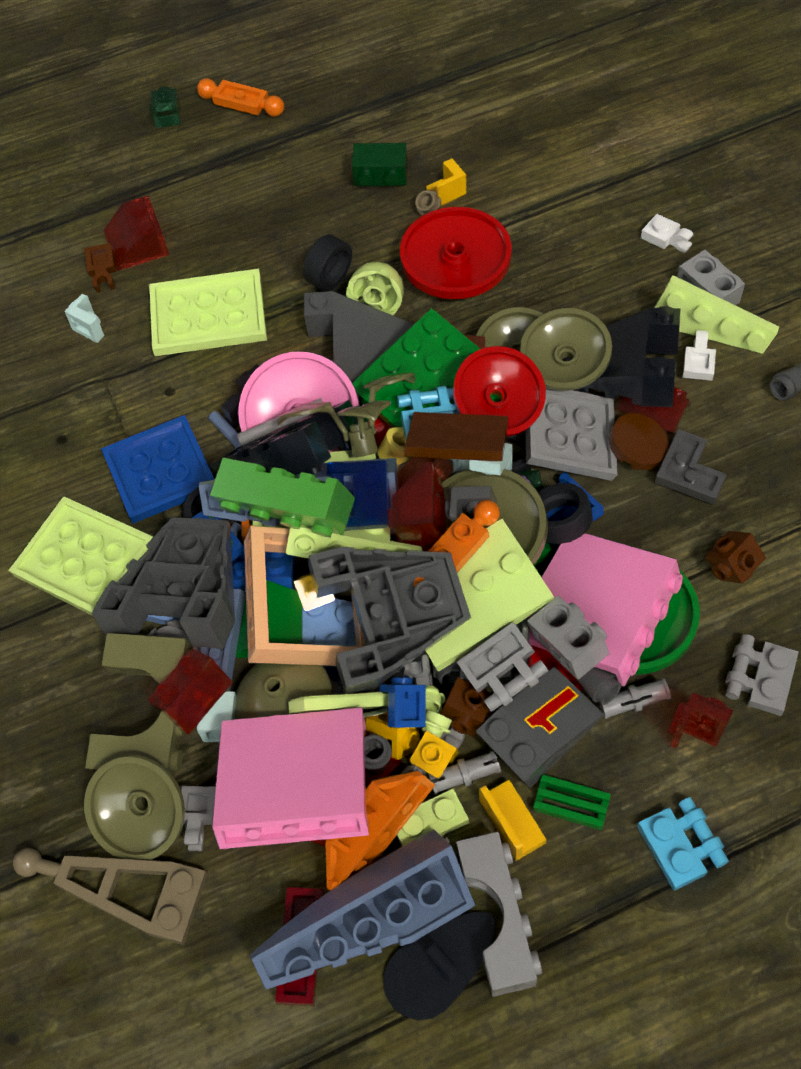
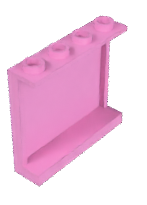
[529,533,683,686]
[212,707,369,849]

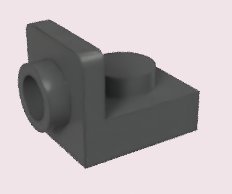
[445,486,497,523]

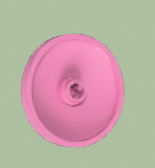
[238,352,360,452]

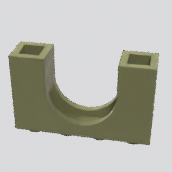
[85,633,197,778]

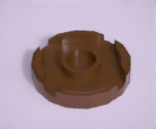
[608,413,669,470]

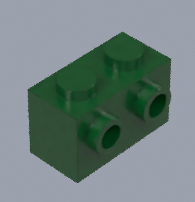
[352,143,408,186]

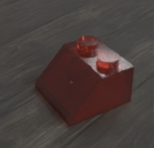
[104,195,169,271]
[387,462,446,552]

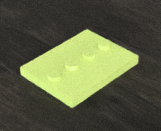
[149,269,267,356]
[8,497,153,616]
[426,519,554,672]

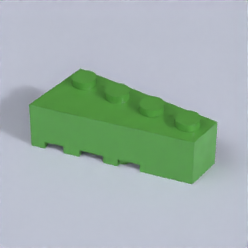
[210,458,355,538]

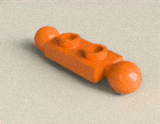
[197,78,284,117]
[414,500,500,588]

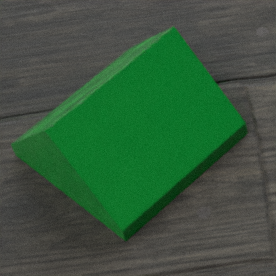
[235,580,303,658]

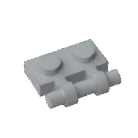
[457,622,548,712]
[725,634,799,716]

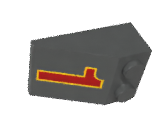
[476,667,604,788]

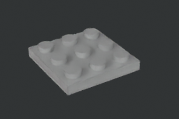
[526,388,617,481]

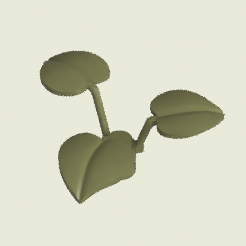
[277,373,416,458]

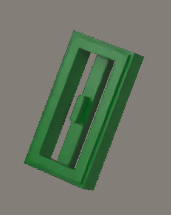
[533,774,611,831]

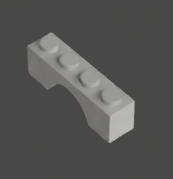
[456,832,542,997]

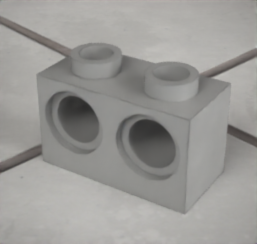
[677,250,745,305]
[527,595,610,680]

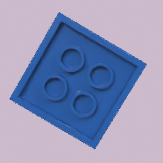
[101,415,215,524]

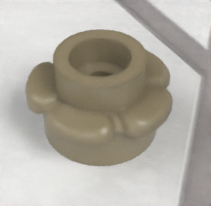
[415,190,441,215]

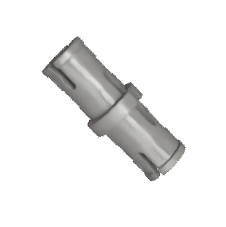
[599,678,671,719]
[428,751,501,794]

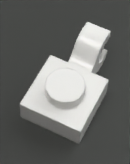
[641,214,693,252]
[682,330,716,381]

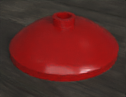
[453,346,546,437]

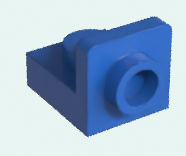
[380,678,426,728]

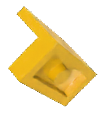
[479,780,547,861]

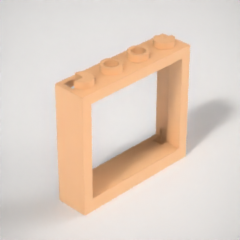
[244,526,366,666]

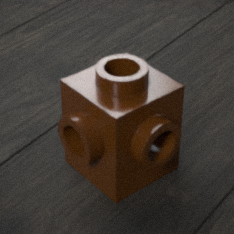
[705,531,766,584]
[440,677,495,737]

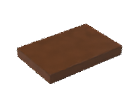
[404,412,508,461]

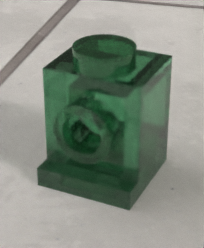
[150,86,181,128]

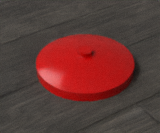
[400,207,512,299]

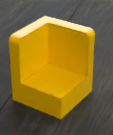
[426,158,466,206]

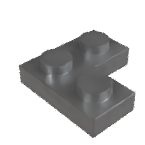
[655,429,727,505]

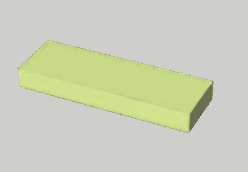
[288,692,388,714]

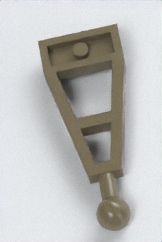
[13,848,208,945]

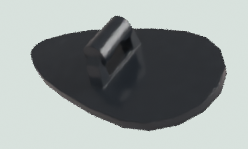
[383,912,495,1021]

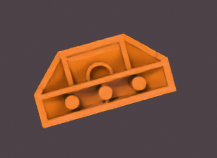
[325,771,435,891]

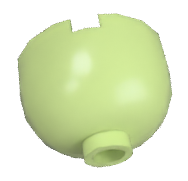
[346,262,404,315]

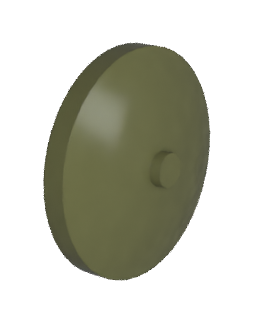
[417,469,548,565]

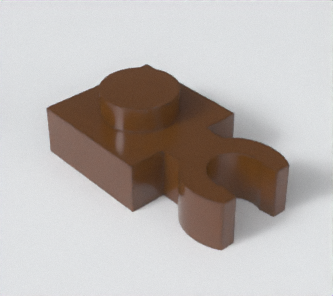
[84,243,117,293]

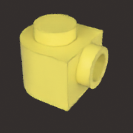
[377,427,412,465]

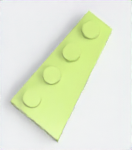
[654,275,779,354]

